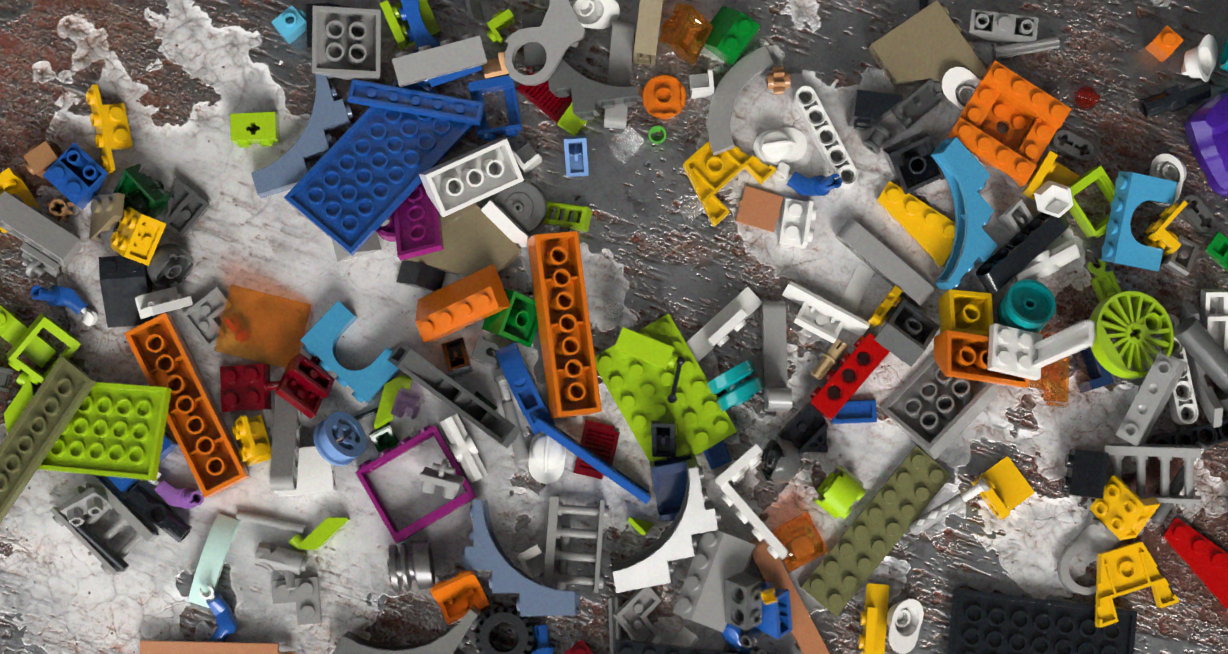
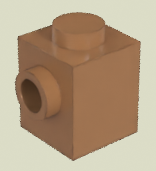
[23,141,60,178]

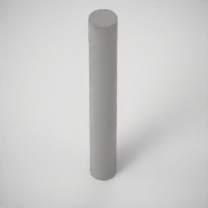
[236,510,306,534]

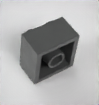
[874,300,941,367]

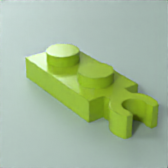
[1087,258,1123,321]

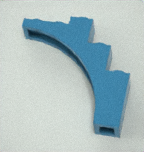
[931,137,998,290]

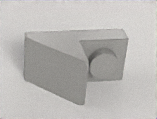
[1161,235,1199,276]

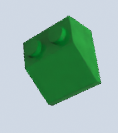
[697,6,761,67]
[482,288,538,348]

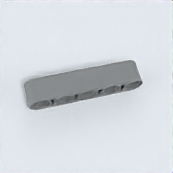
[604,20,635,129]
[835,218,934,307]
[270,394,302,491]

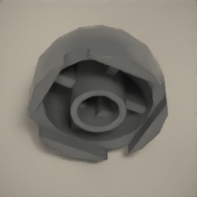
[146,244,193,289]
[760,437,803,484]

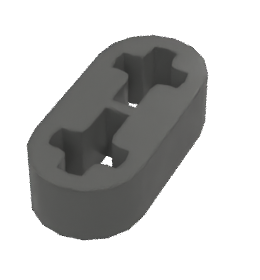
[1051,130,1094,162]
[1179,195,1216,234]

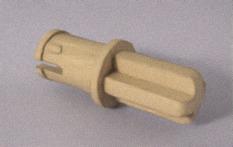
[811,339,848,381]

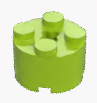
[813,465,866,519]

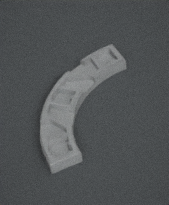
[708,46,774,156]
[1181,302,1223,428]

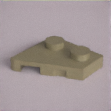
[89,193,125,240]

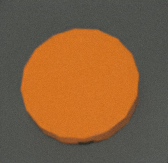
[642,74,686,120]

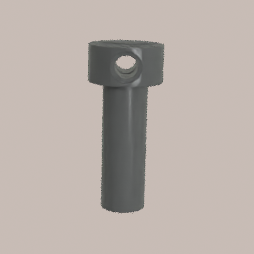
[1174,317,1228,412]

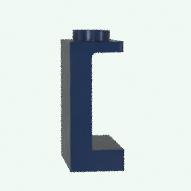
[1078,346,1114,393]
[649,453,698,521]

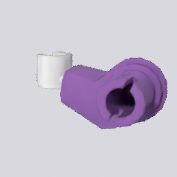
[147,472,204,509]

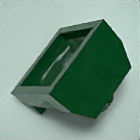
[113,164,171,219]

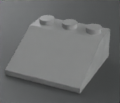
[312,5,381,82]

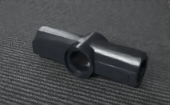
[1140,80,1212,118]
[126,485,192,543]

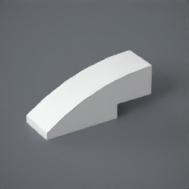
[1200,289,1228,355]

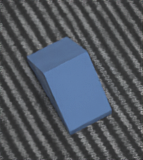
[563,136,589,177]

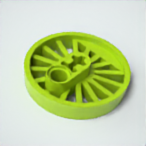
[1089,291,1174,379]

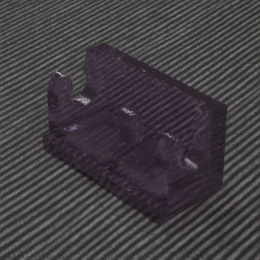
[391,390,425,420]

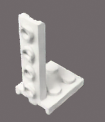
[987,321,1095,381]
[714,444,787,560]

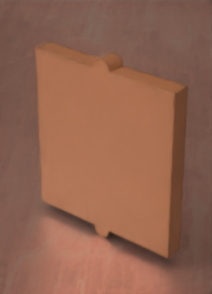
[735,186,783,233]

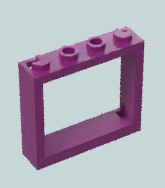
[355,424,477,544]

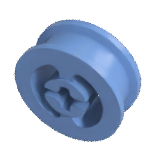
[313,412,367,466]

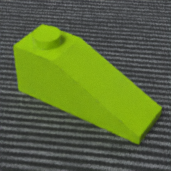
[0,305,58,368]

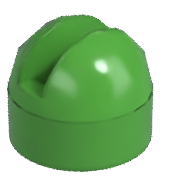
[648,126,666,144]

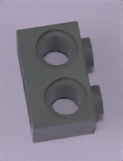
[725,573,762,631]

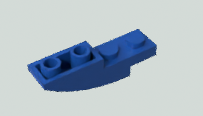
[495,342,555,435]

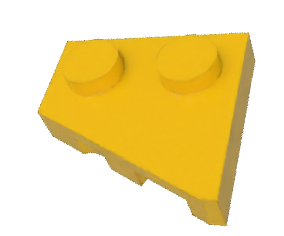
[867,285,903,329]

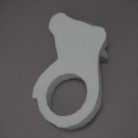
[505,0,586,86]
[1057,510,1144,595]

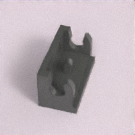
[892,79,942,129]
[471,335,500,369]

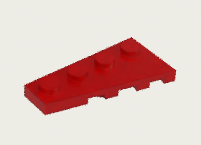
[1161,517,1228,609]

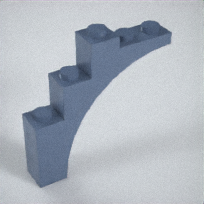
[251,74,354,198]
[461,500,580,616]

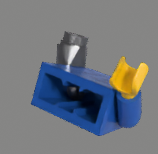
[741,581,793,648]

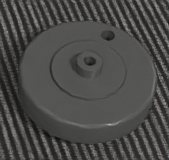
[493,180,548,233]

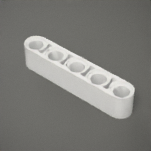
[794,86,858,189]

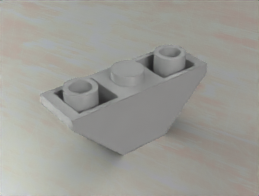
[969,9,1039,43]

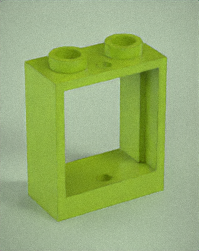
[1067,166,1116,238]
[6,312,81,385]
[614,327,679,371]

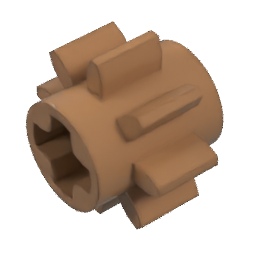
[766,66,790,95]
[46,195,76,223]

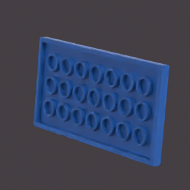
[284,79,474,256]

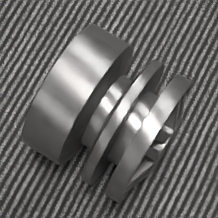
[387,540,435,593]

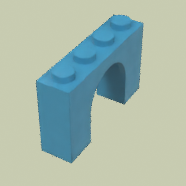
[1101,171,1177,272]
[300,301,401,404]

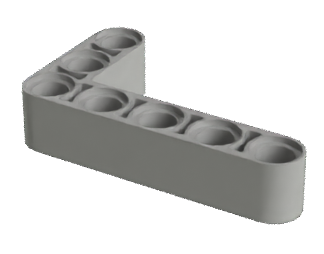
[762,301,792,412]

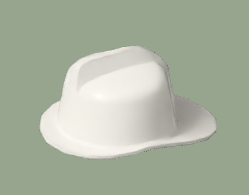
[570,0,620,29]
[1181,34,1218,82]
[942,67,980,110]
[754,127,807,165]
[1149,153,1187,207]
[528,432,566,484]
[886,599,924,654]

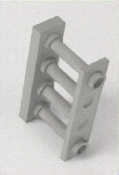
[1116,352,1188,446]
[1105,443,1202,508]
[50,474,159,575]
[543,496,609,593]

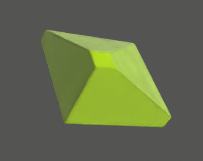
[627,517,654,536]

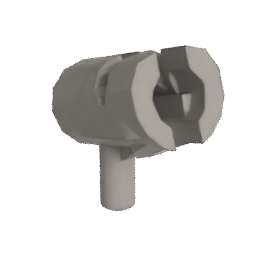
[254,543,309,590]

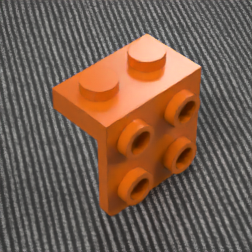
[430,570,491,627]

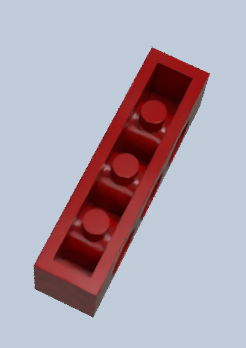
[810,333,890,421]

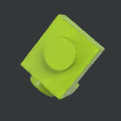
[486,9,515,46]

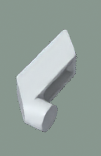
[481,200,531,247]

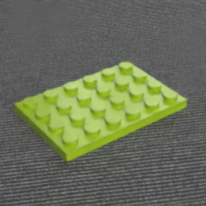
[595,313,738,462]
[38,382,172,481]

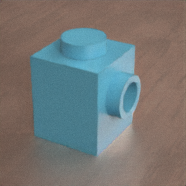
[271,5,307,44]

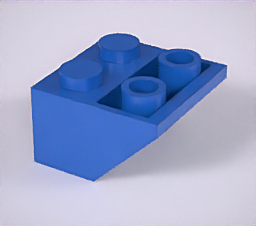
[43,142,108,210]

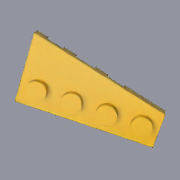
[876,181,955,268]

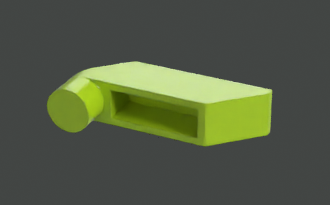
[4,371,37,433]
[374,375,413,429]
[288,517,350,550]

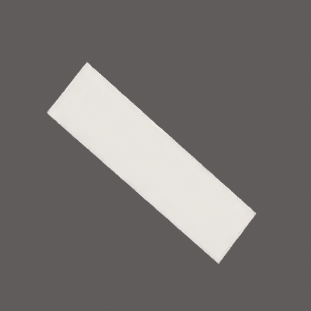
[839,264,874,314]

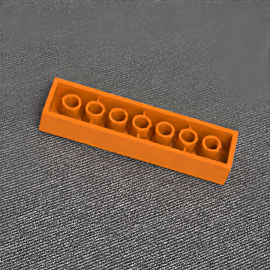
[527,231,602,419]
[124,312,251,498]

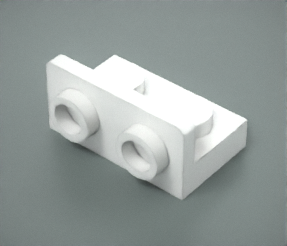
[779,198,817,248]
[135,287,193,319]

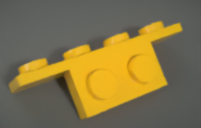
[86,84,133,176]
[858,583,890,654]

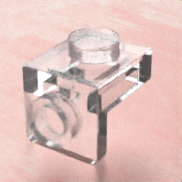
[608,124,648,162]

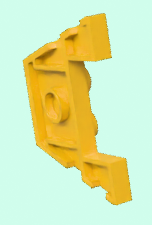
[682,141,777,227]
[1095,541,1179,628]

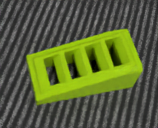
[543,201,592,232]

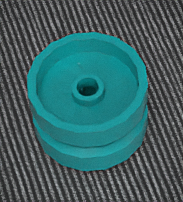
[997,279,1056,334]
[707,360,765,412]

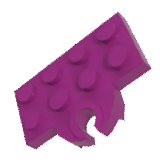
[376,182,444,261]

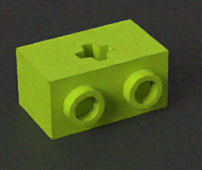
[230,112,280,148]

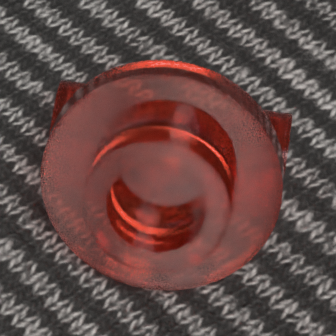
[1075,87,1100,109]

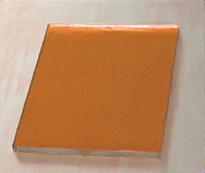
[214,284,311,368]

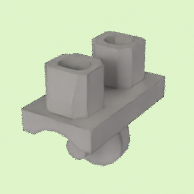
[20,242,60,278]
[418,459,465,499]
[59,485,109,527]

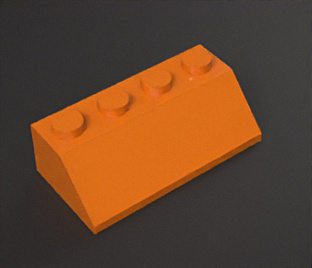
[415,264,511,343]
[934,330,1029,388]

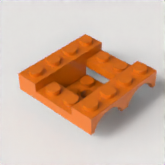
[946,60,1071,187]

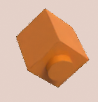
[1145,25,1184,63]

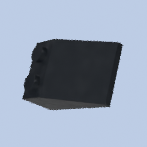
[99,256,154,328]

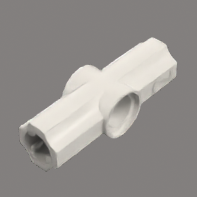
[1012,240,1081,283]
[440,414,488,484]

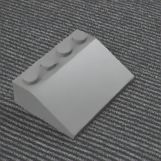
[881,355,998,460]

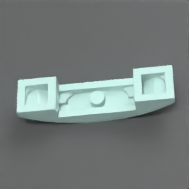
[188,513,241,608]

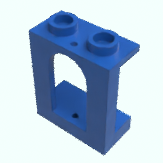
[468,75,523,141]

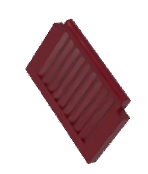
[516,72,572,123]
[573,420,620,480]

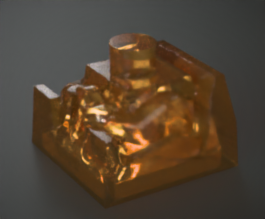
[658,3,713,66]
[1030,356,1069,408]
[771,511,829,573]

